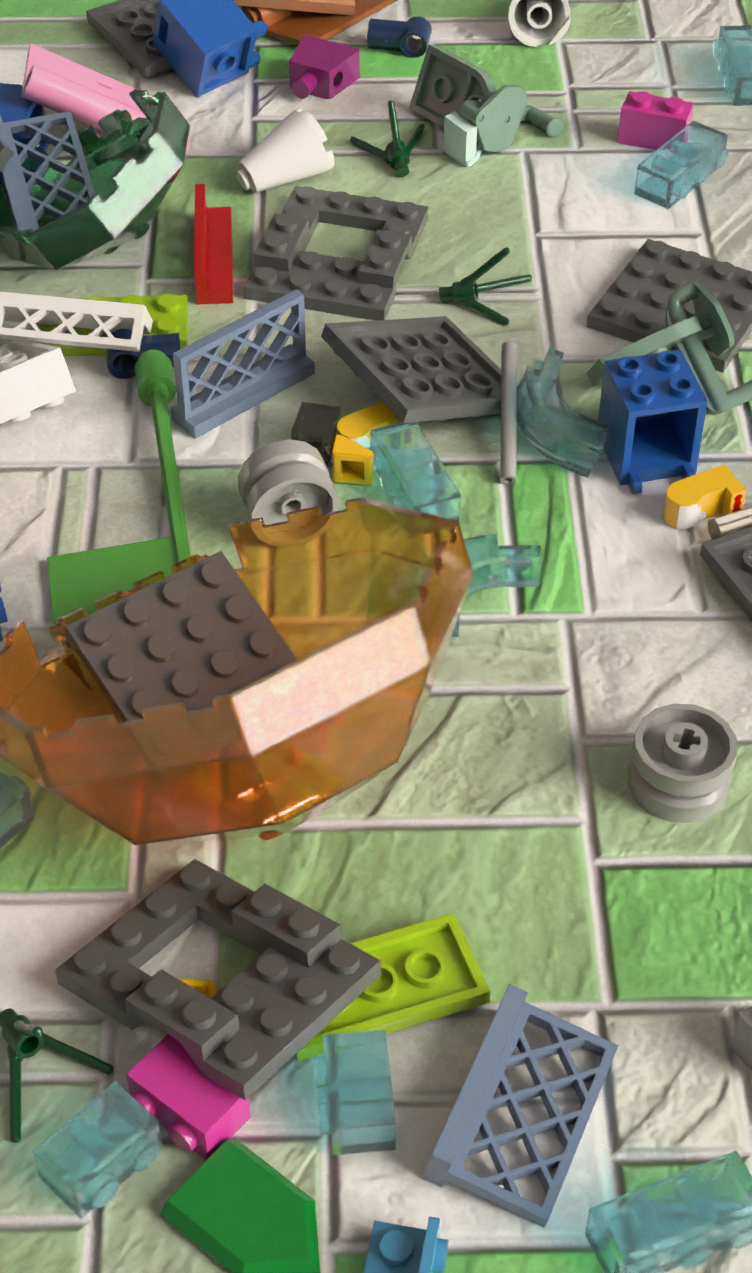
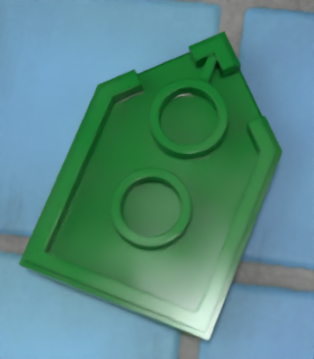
[160,1137,320,1273]

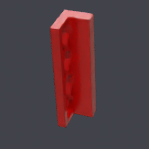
[194,184,233,305]

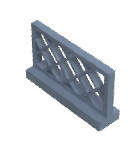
[0,111,105,252]
[170,289,315,439]
[422,984,619,1227]

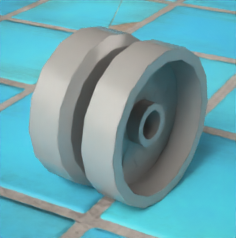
[238,439,339,546]
[629,703,738,823]

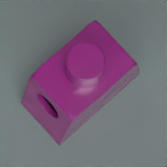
[289,35,360,99]

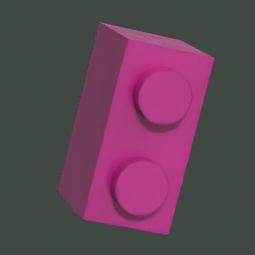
[617,91,694,155]
[126,1034,251,1160]

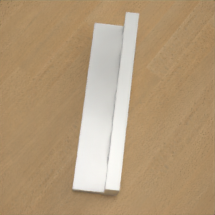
[0,292,153,352]

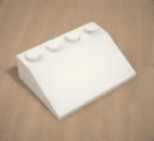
[0,340,75,423]

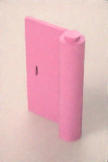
[21,44,190,161]

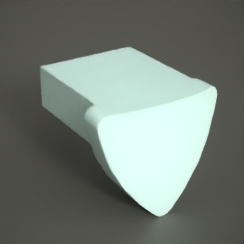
[442,111,482,167]

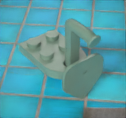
[409,44,563,152]
[587,279,752,414]

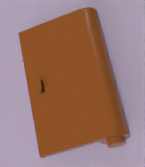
[242,0,397,46]

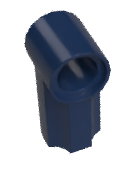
[367,16,432,58]
[106,329,180,379]

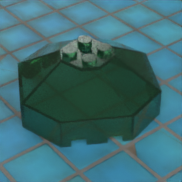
[0,89,190,270]

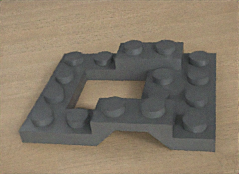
[243,186,428,321]
[55,859,382,1100]

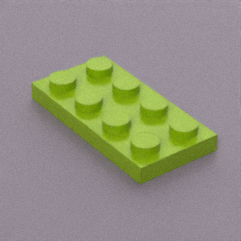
[37,294,188,357]
[295,913,491,1062]

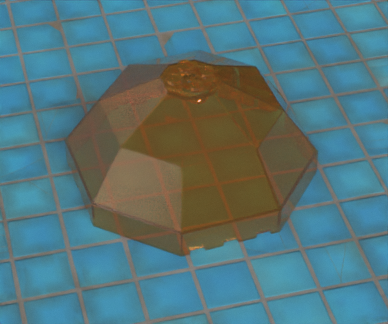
[0,497,474,845]

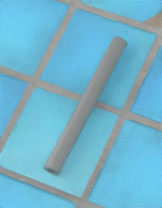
[500,341,517,484]

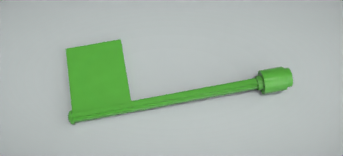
[47,350,192,636]

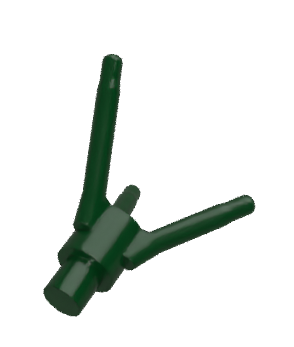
[350,100,425,177]
[439,247,532,325]
[0,1008,114,1143]

